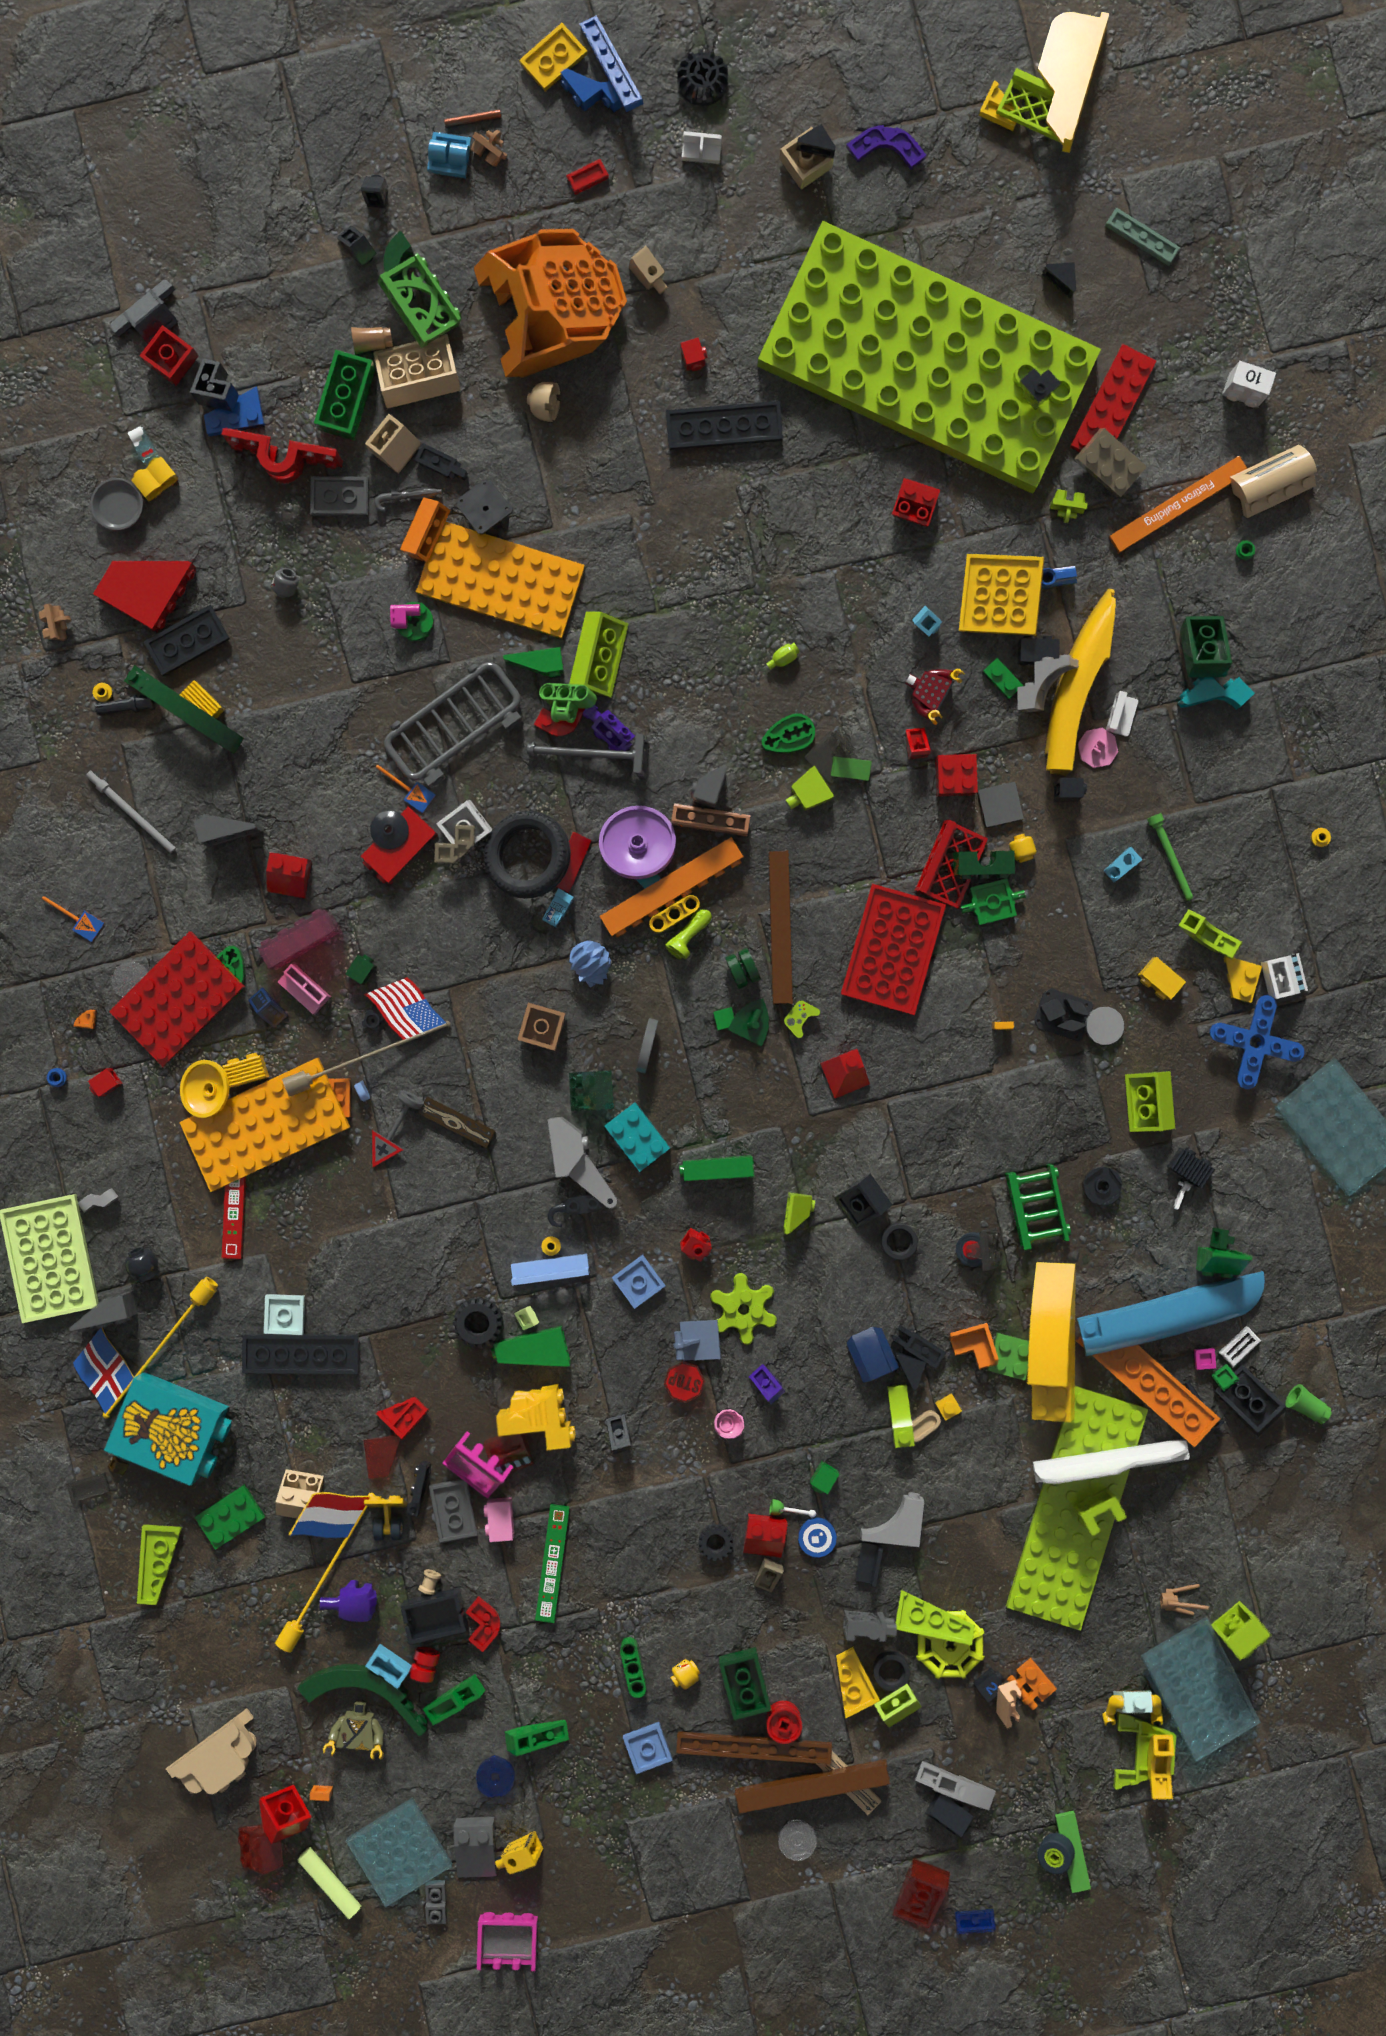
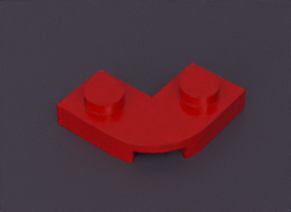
[534,708,585,737]
[466,1596,500,1652]

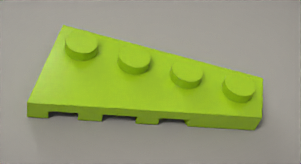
[137,1525,182,1605]
[896,1590,975,1645]

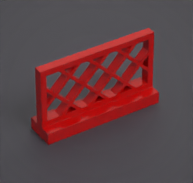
[915,820,988,909]

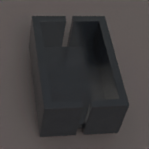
[400,1587,468,1645]

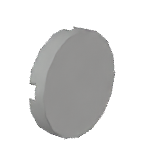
[1085,1007,1124,1045]

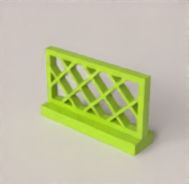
[996,68,1086,142]

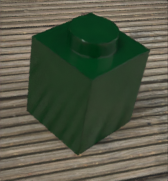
[345,954,376,985]

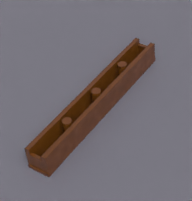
[768,850,793,1005]
[734,1759,890,1813]

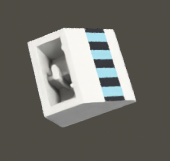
[1261,953,1308,999]

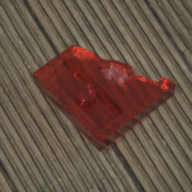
[363,1435,401,1479]

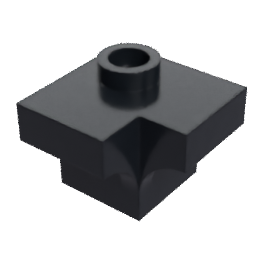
[1019,368,1061,410]

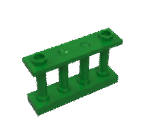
[1005,1164,1071,1250]

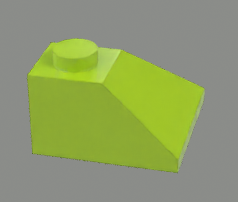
[783,1192,815,1234]

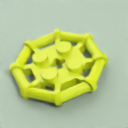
[916,1610,985,1679]

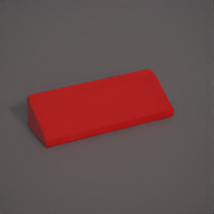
[556,832,591,893]

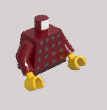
[905,669,965,725]

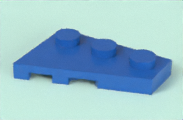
[204,386,265,436]

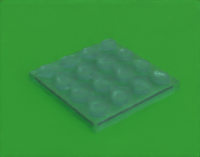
[345,1797,453,1907]

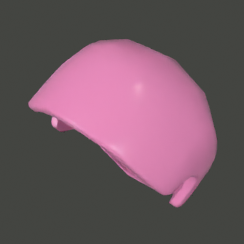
[714,1409,744,1439]

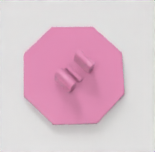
[1078,728,1118,768]

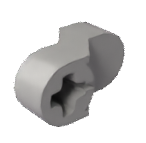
[78,1188,119,1213]

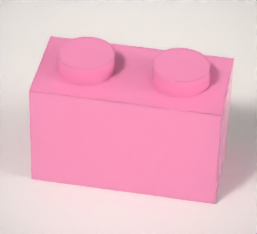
[484,1497,514,1542]

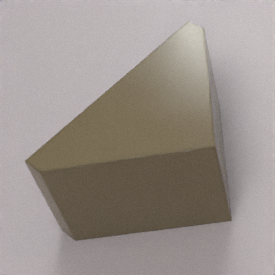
[754,1557,783,1592]

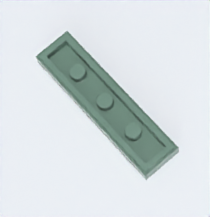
[1105,207,1180,266]

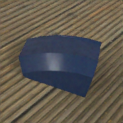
[846,1327,899,1383]

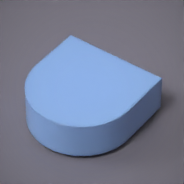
[354,1081,370,1101]

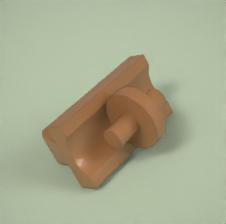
[471,130,508,167]
[39,604,71,641]

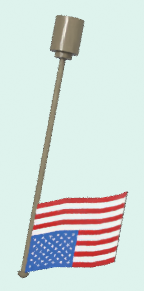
[282,978,451,1097]

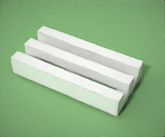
[1219,1326,1261,1367]

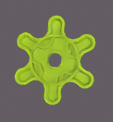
[710,1273,777,1345]

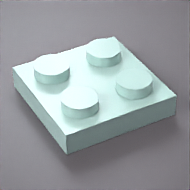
[264,1294,305,1335]

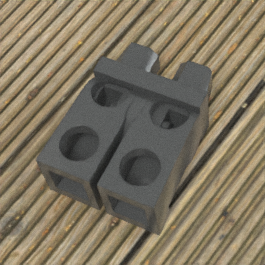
[843,1610,897,1642]

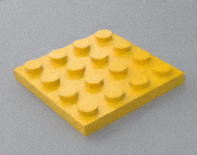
[959,554,1044,636]

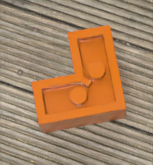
[949,1323,999,1370]

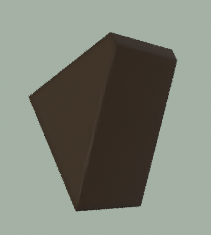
[108,1456,129,1475]

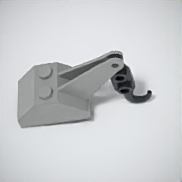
[548,1117,617,1227]

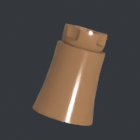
[351,327,393,355]

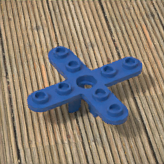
[1209,995,1304,1089]

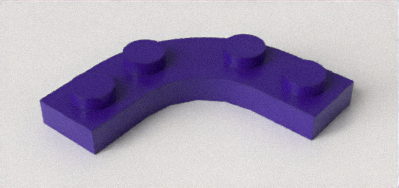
[846,125,927,170]

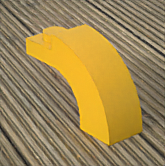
[1148,1735,1174,1799]

